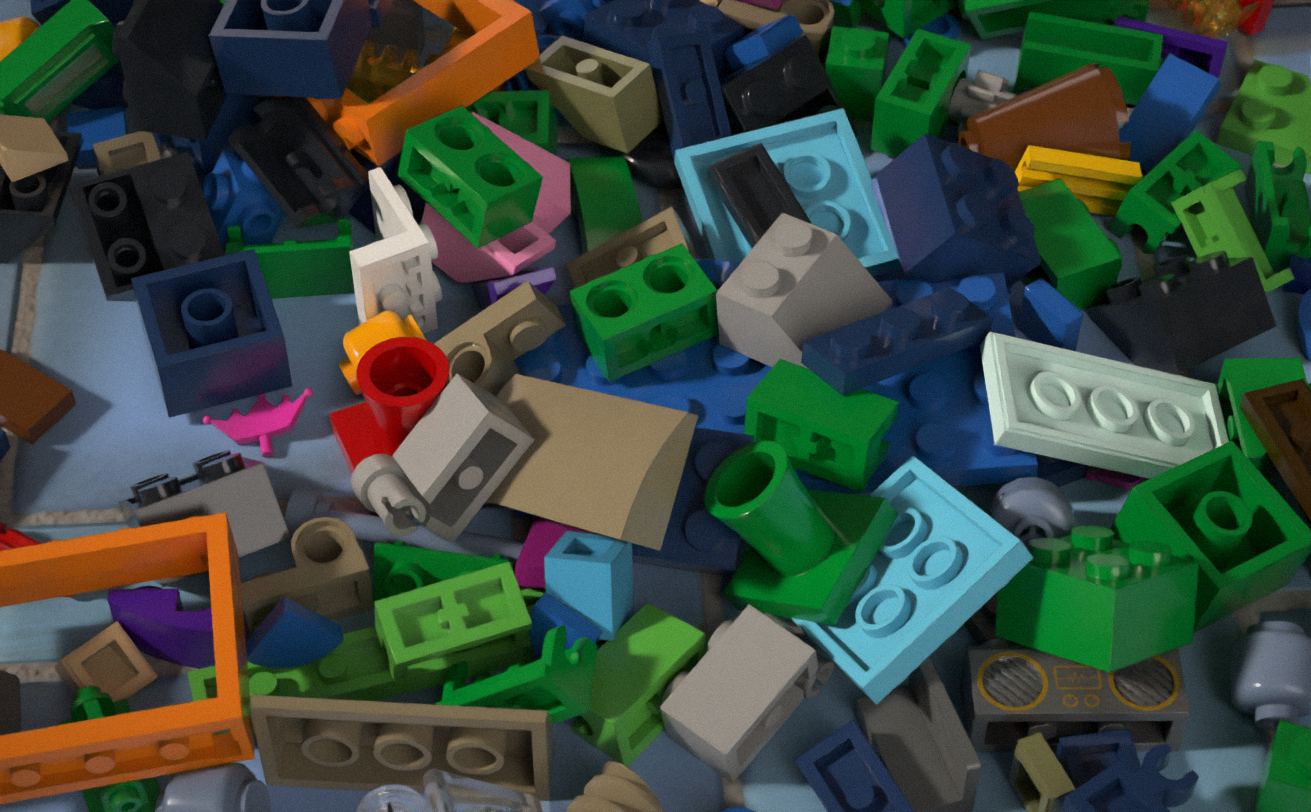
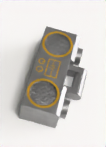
[960,639,1190,752]

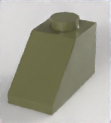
[525,36,664,154]

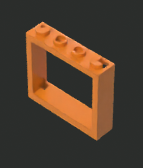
[272,0,540,167]
[0,512,255,804]

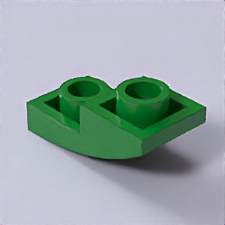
[566,157,642,254]

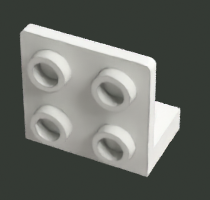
[349,167,442,334]

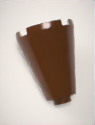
[959,63,1131,179]

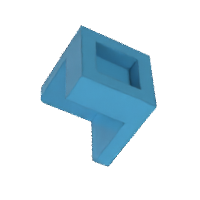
[544,531,634,641]

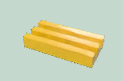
[1015,145,1143,217]

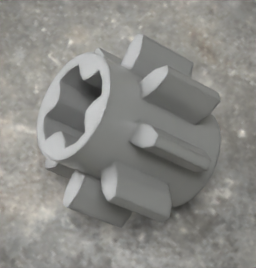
[948,70,1017,135]

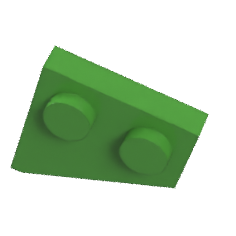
[1216,59,1311,175]

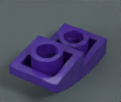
[107,586,250,669]

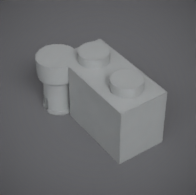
[351,374,535,543]
[659,604,834,784]

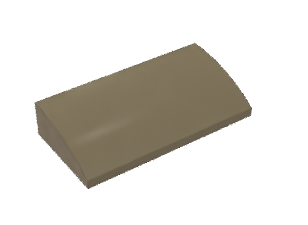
[487,374,698,551]
[249,695,555,801]

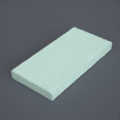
[980,331,1229,479]

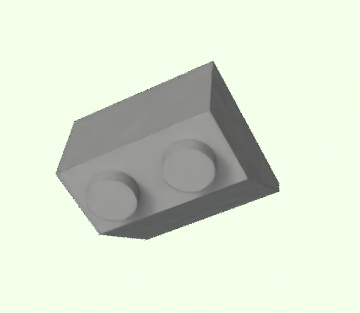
[716,213,892,369]

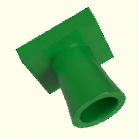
[704,441,899,626]

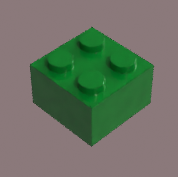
[1110,441,1311,633]
[995,526,1199,673]

